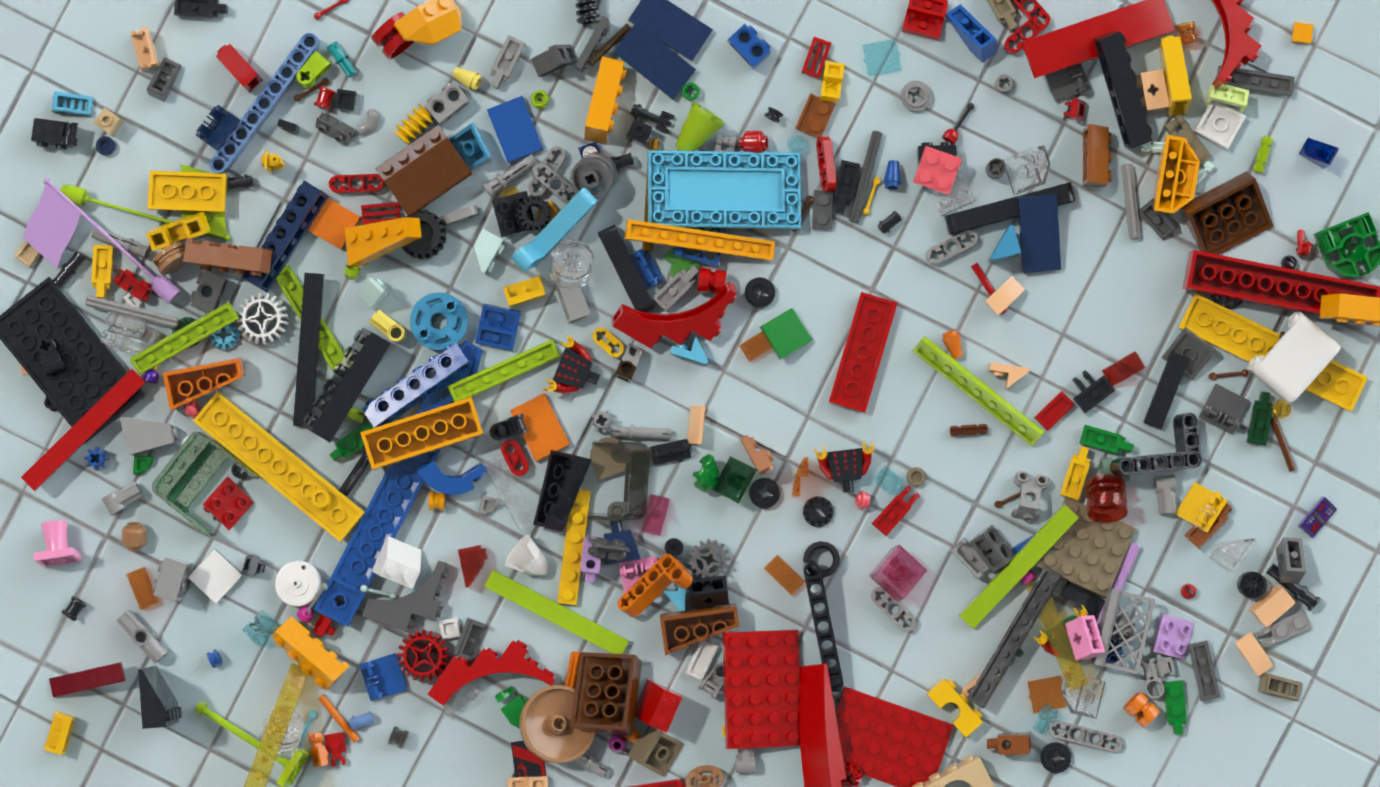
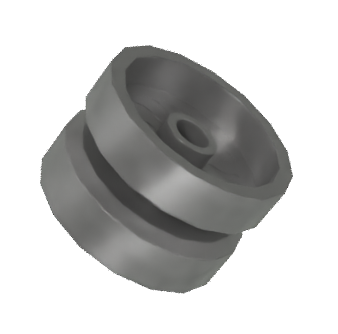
[570,152,618,199]

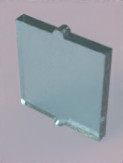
[862,39,901,76]

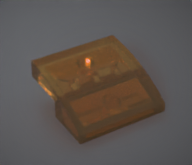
[791,457,808,496]

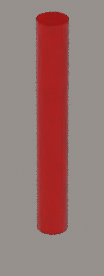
[971,263,1008,314]

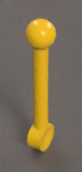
[862,177,881,215]

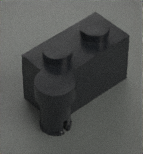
[31,118,78,150]

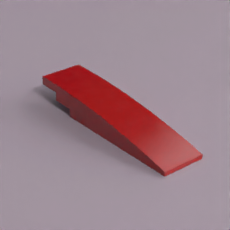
[1021,0,1175,79]
[798,663,846,787]

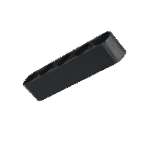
[597,224,656,313]

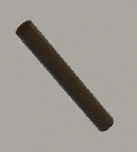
[588,23,631,66]

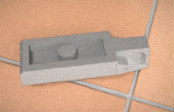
[490,35,526,89]
[652,265,699,312]

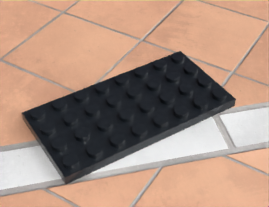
[0,277,146,444]

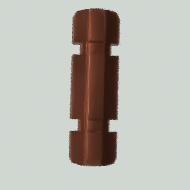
[950,424,988,436]

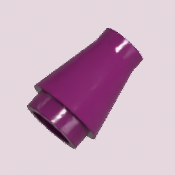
[608,735,627,753]

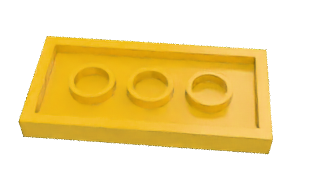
[147,171,227,213]

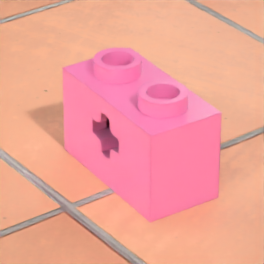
[1065,615,1105,661]

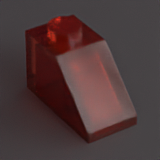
[458,545,488,588]

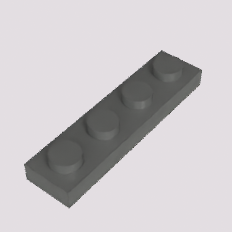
[1217,65,1295,97]

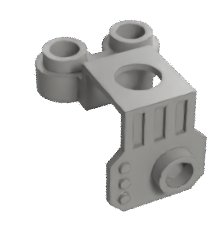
[1011,471,1049,523]

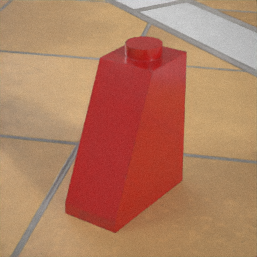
[216,44,263,93]

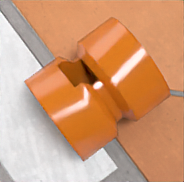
[1123,691,1160,728]

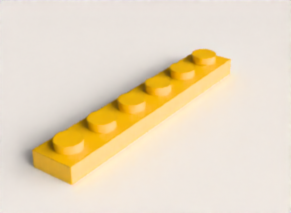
[557,490,591,605]

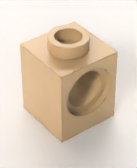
[93,107,124,137]

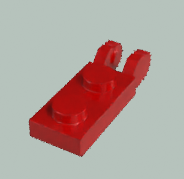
[871,485,920,536]

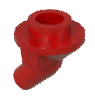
[1295,230,1314,257]

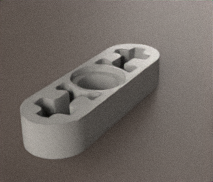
[529,146,566,197]
[531,163,577,204]
[926,230,978,265]
[871,587,916,632]

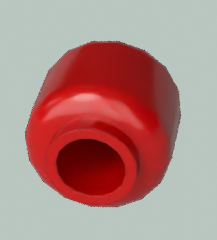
[739,130,768,153]

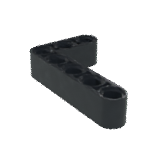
[1110,413,1202,476]

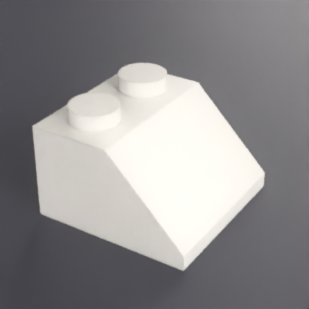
[372,536,421,589]

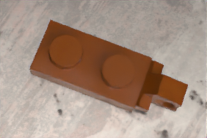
[1184,503,1232,550]

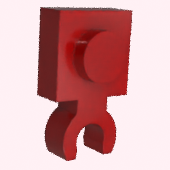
[324,732,347,767]

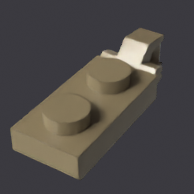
[987,0,1017,32]

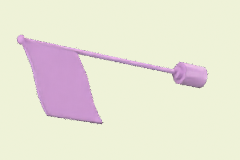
[23,178,181,304]

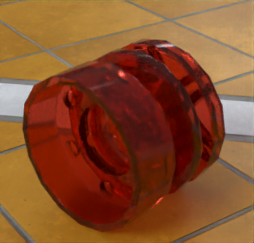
[1085,474,1128,523]

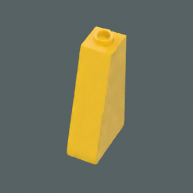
[1159,36,1192,117]

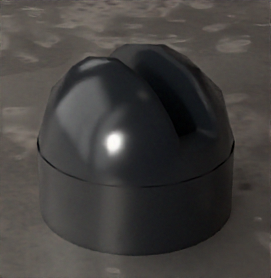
[1281,255,1297,269]

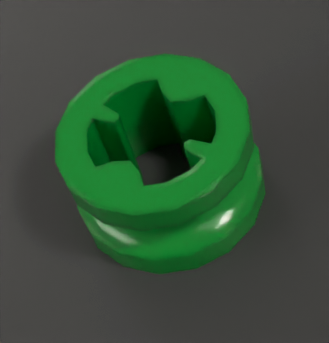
[682,82,699,101]

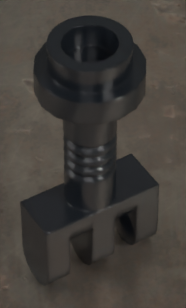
[630,104,674,133]

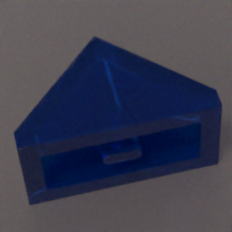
[1299,138,1339,169]

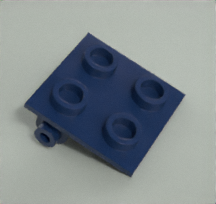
[196,105,241,151]

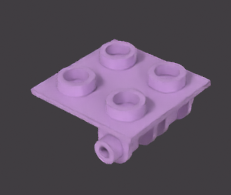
[1152,614,1194,660]

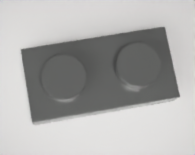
[812,190,833,230]

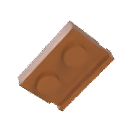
[795,93,836,138]

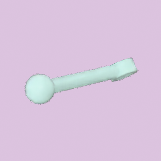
[360,585,398,599]

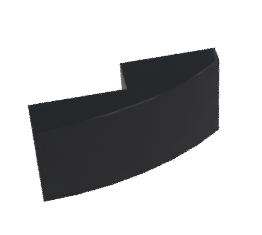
[1060,582,1104,617]

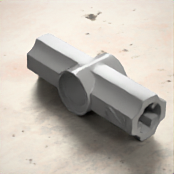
[116,609,168,664]

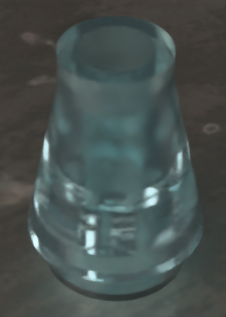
[1033,704,1058,734]

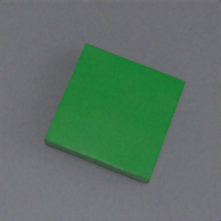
[760,308,812,360]

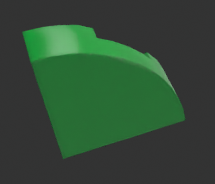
[133,455,154,475]
[495,686,516,702]

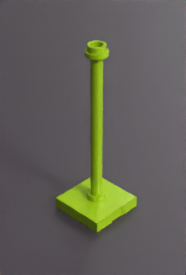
[195,702,311,787]

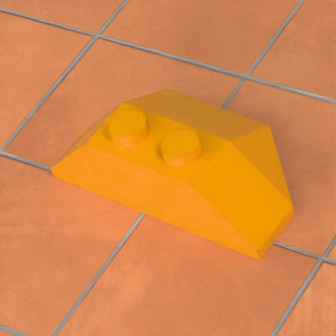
[394,0,462,45]
[1154,135,1200,214]

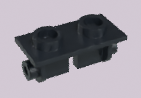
[650,439,691,465]

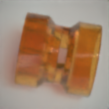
[1176,21,1199,45]

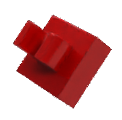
[1063,98,1086,121]
[312,613,336,637]

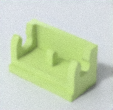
[1205,81,1249,113]

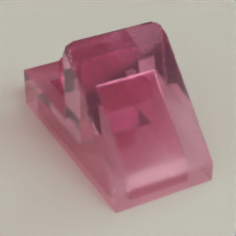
[642,494,670,536]

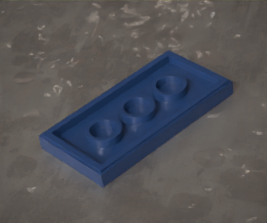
[628,0,713,62]
[613,22,696,100]
[1018,193,1061,273]

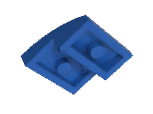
[475,303,521,351]

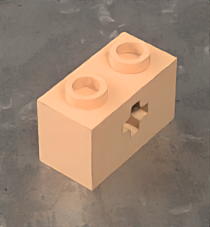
[1135,69,1170,112]

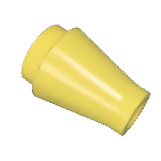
[452,67,482,90]

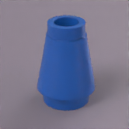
[883,160,902,190]

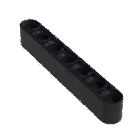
[944,182,1076,235]
[803,560,843,692]

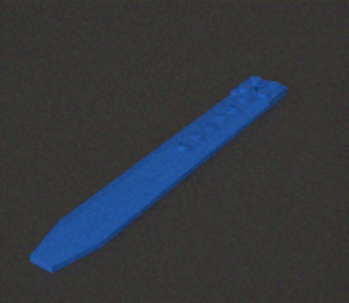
[314,341,483,627]

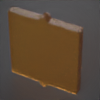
[1027,675,1067,713]

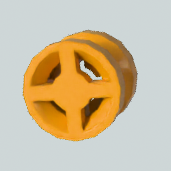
[429,491,446,511]

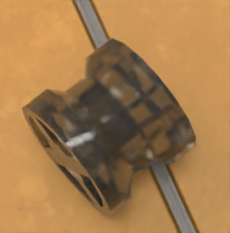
[388,726,409,749]

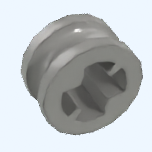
[995,75,1013,93]

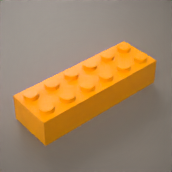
[360,397,484,470]

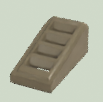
[1258,673,1302,701]

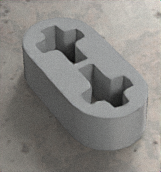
[442,205,479,226]

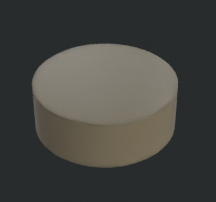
[906,467,926,487]

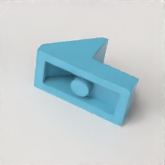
[670,337,708,365]
[663,583,686,611]

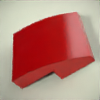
[902,0,948,41]

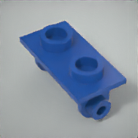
[630,249,664,289]

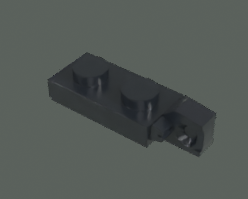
[174,0,229,18]
[833,160,860,215]

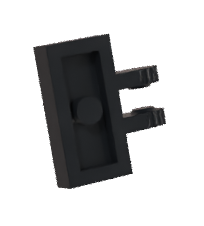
[1072,370,1116,414]

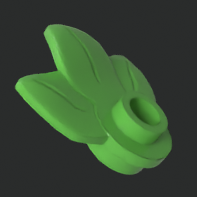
[663,248,700,278]

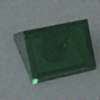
[712,456,757,504]

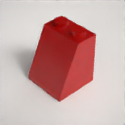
[635,679,682,733]

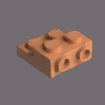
[740,435,774,474]

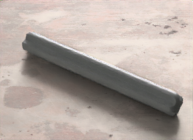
[849,131,882,223]

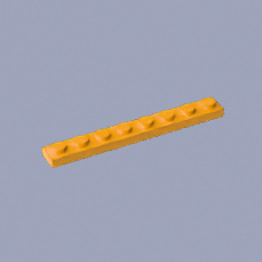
[624,219,775,261]

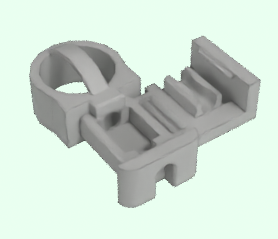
[1141,657,1176,698]

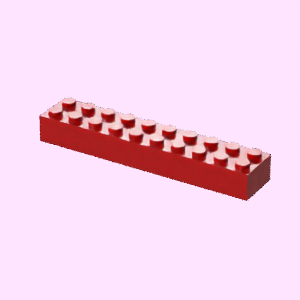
[1182,250,1380,326]

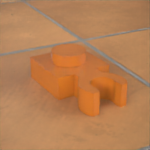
[309,732,329,767]

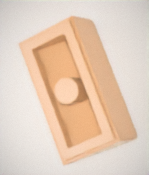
[687,406,706,445]

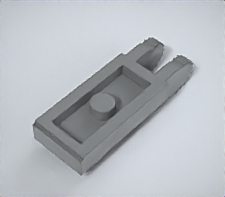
[1255,610,1311,648]

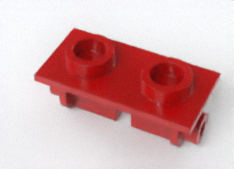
[113,269,154,302]

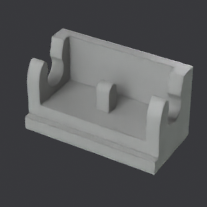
[555,278,591,323]
[950,537,989,579]

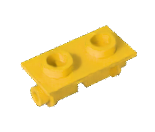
[261,150,285,174]

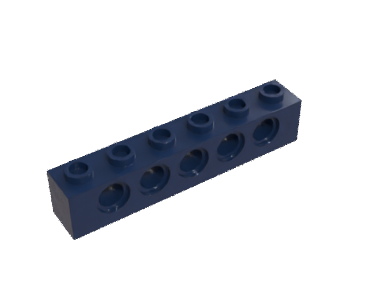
[242,180,329,293]

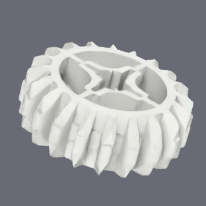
[236,293,289,345]

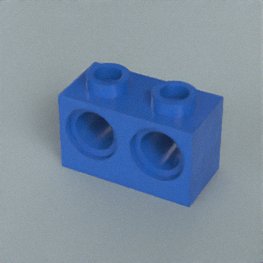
[728,24,771,70]

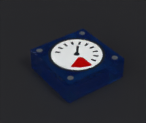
[578,142,600,158]

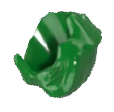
[693,454,719,492]

